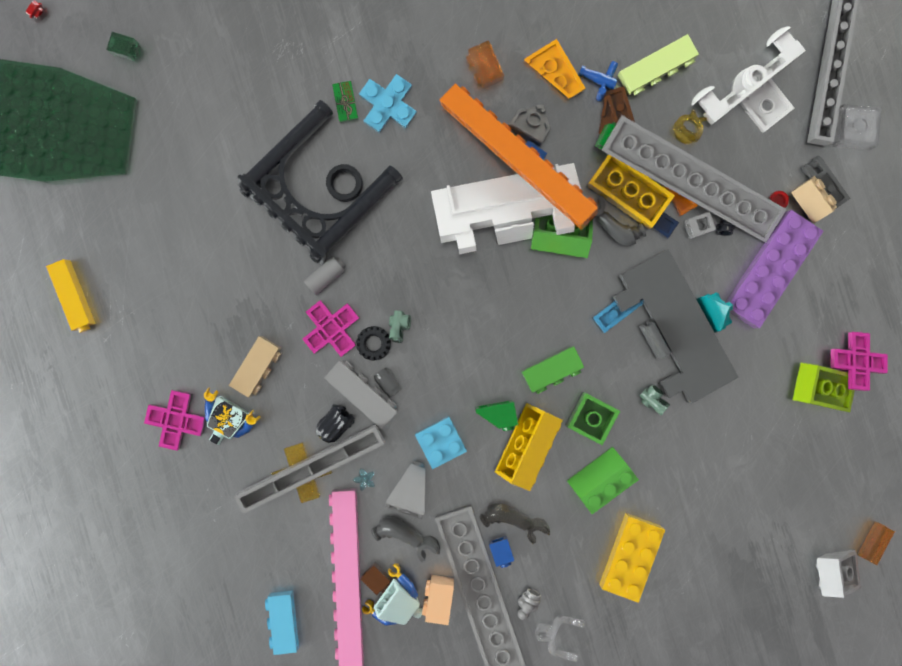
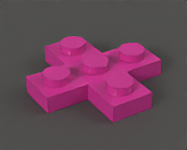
[302,300,360,357]
[831,332,888,391]
[144,390,205,451]

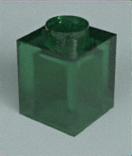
[106,32,140,61]

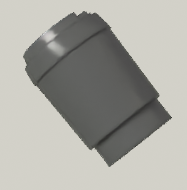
[374,368,401,398]

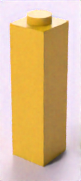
[46,259,96,333]

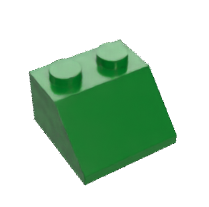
[475,400,518,431]

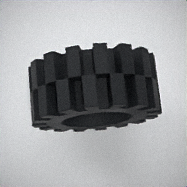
[356,326,391,361]

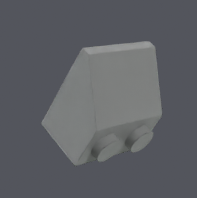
[816,550,861,598]

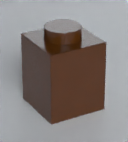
[360,562,391,595]

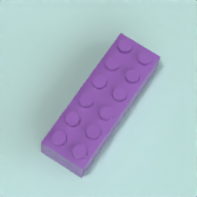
[725,210,823,328]

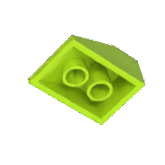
[793,363,855,412]

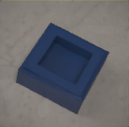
[652,212,679,239]

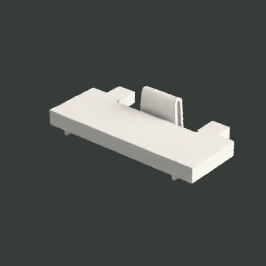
[431,163,581,254]

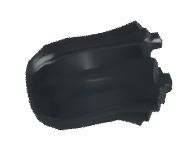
[316,404,355,443]

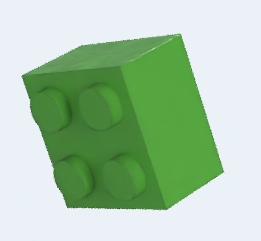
[566,392,620,445]

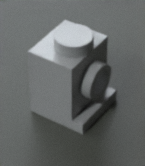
[684,212,717,239]

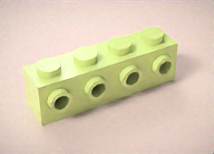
[617,34,699,96]

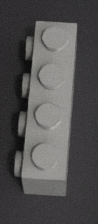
[324,361,398,429]

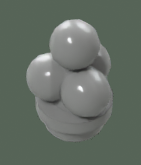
[517,588,541,620]

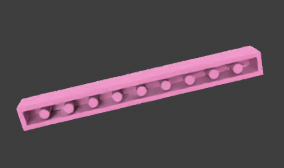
[329,488,364,666]

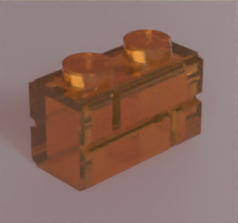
[466,41,504,88]

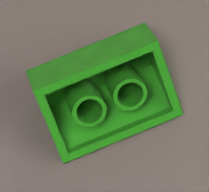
[531,215,593,258]
[567,447,639,514]

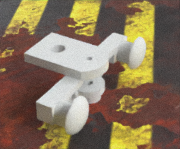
[691,26,806,133]

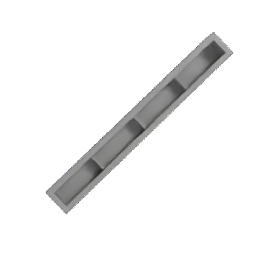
[234,424,385,514]

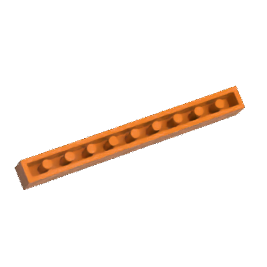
[440,83,598,230]

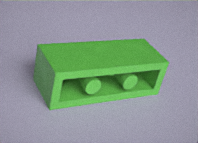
[521,346,584,394]

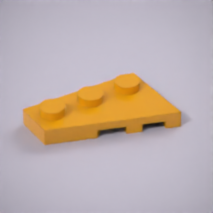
[524,39,586,100]

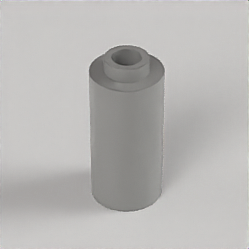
[304,256,345,295]

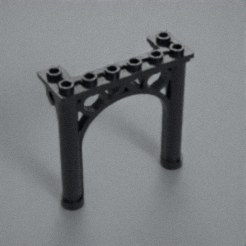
[237,100,403,265]

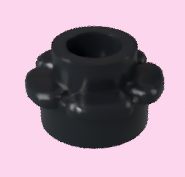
[716,220,735,236]

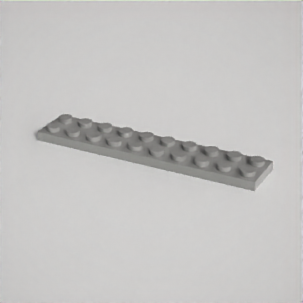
[602,115,787,243]
[435,505,526,666]

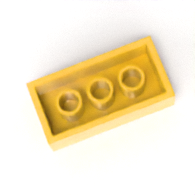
[586,154,675,230]
[495,403,563,491]
[599,513,665,603]

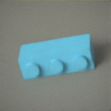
[265,590,299,655]

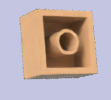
[422,574,454,625]

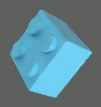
[415,416,467,469]

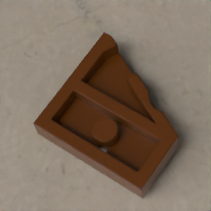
[599,86,635,134]

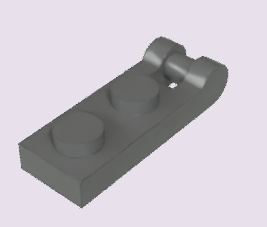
[802,156,851,208]

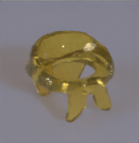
[674,109,707,144]

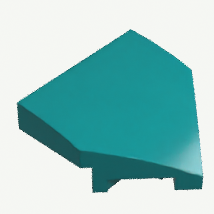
[696,292,733,333]

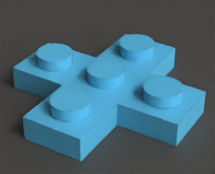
[359,74,417,133]

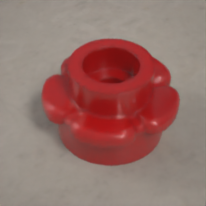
[26,0,44,19]

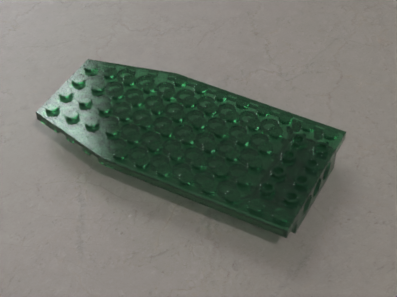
[0,59,137,183]

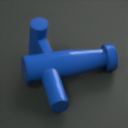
[578,61,618,102]

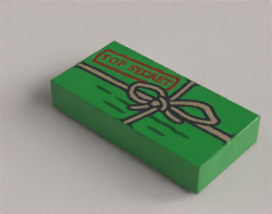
[332,81,358,123]

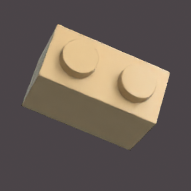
[791,176,837,224]

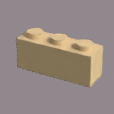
[229,336,282,398]

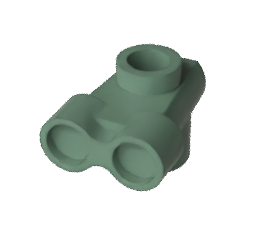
[389,311,411,343]
[640,384,670,415]

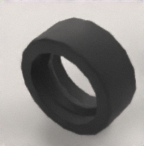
[326,164,363,202]

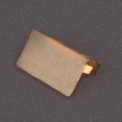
[858,522,895,565]

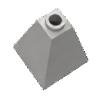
[385,462,426,519]

